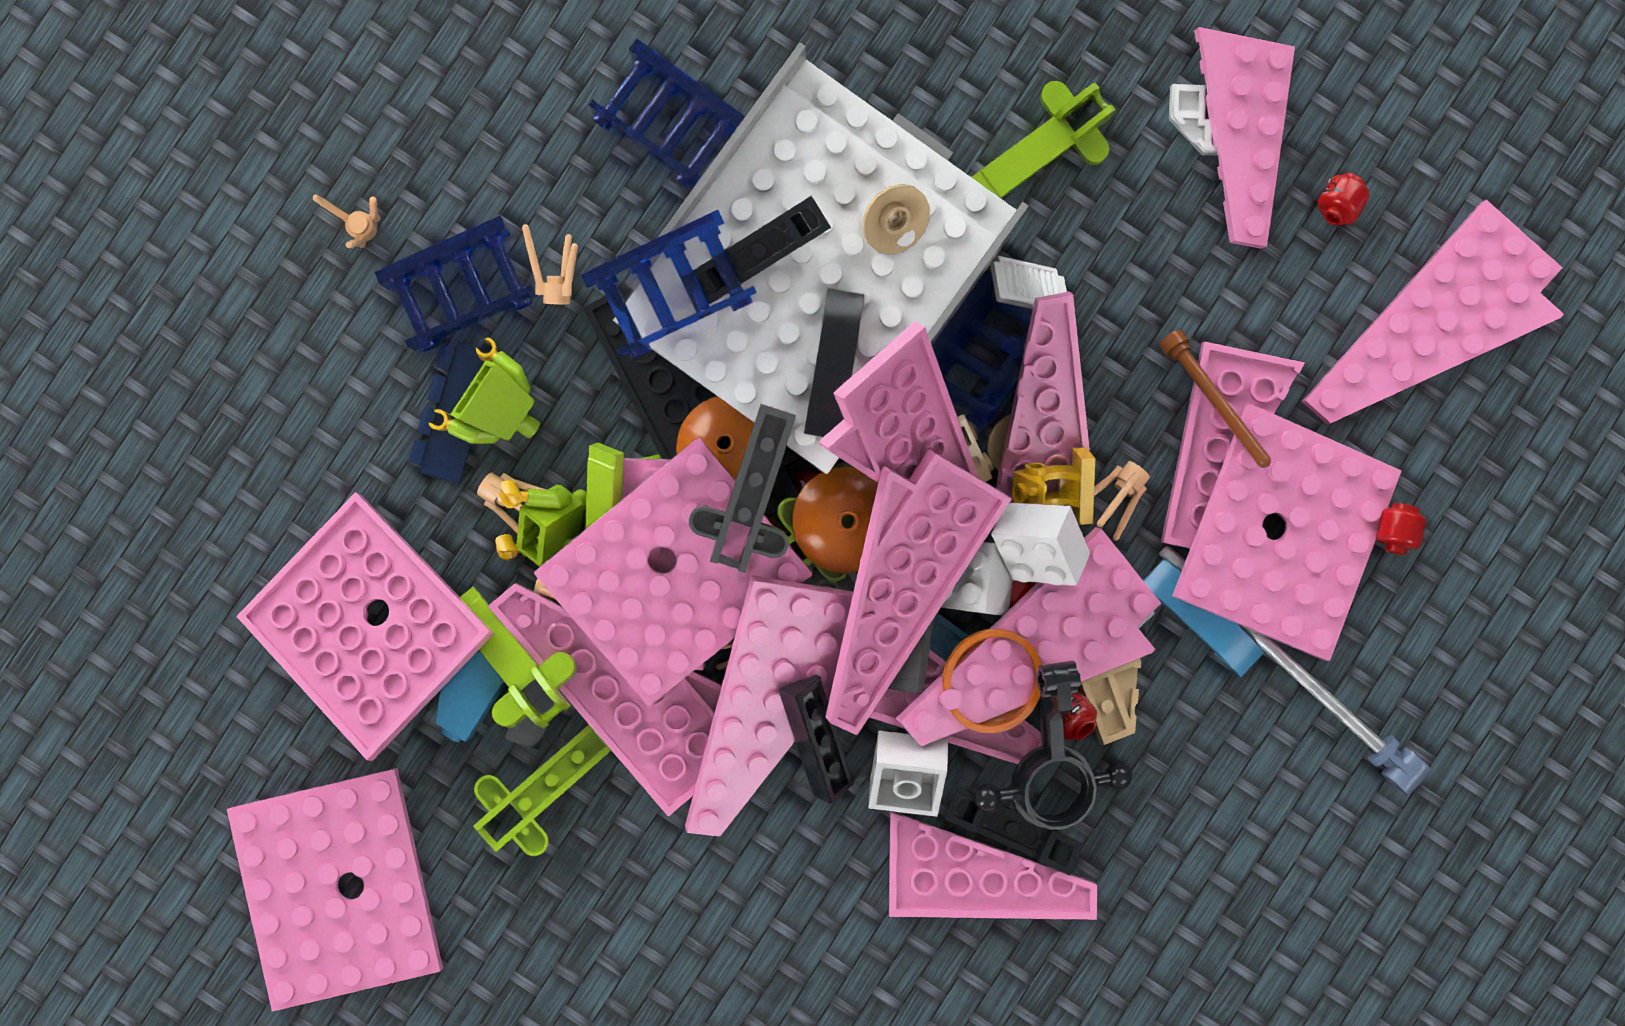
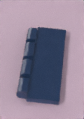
[408,342,492,484]

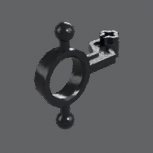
[974,661,1132,830]

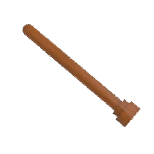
[1159,329,1271,468]

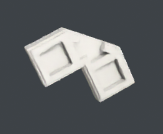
[1169,84,1218,156]

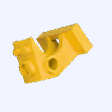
[1011,447,1095,525]

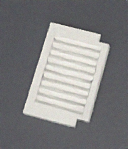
[990,255,1067,309]

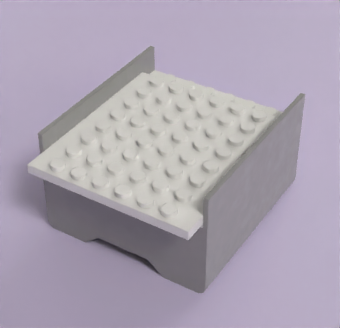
[613,42,1029,475]

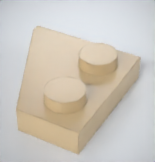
[957,414,994,482]
[1079,658,1141,745]

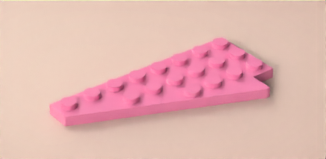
[1302,200,1564,424]
[819,322,979,482]
[825,449,1011,735]
[895,527,1161,746]
[685,575,853,836]
[488,583,722,817]

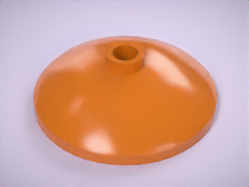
[676,397,754,480]
[792,467,878,573]
[942,629,1042,733]

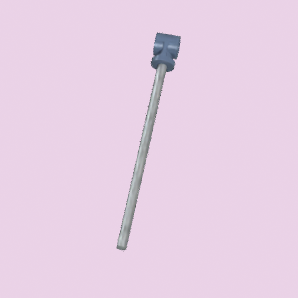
[1159,544,1432,796]

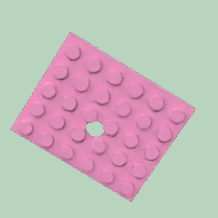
[1172,404,1402,661]
[534,436,813,707]
[236,492,494,761]
[227,768,443,1012]

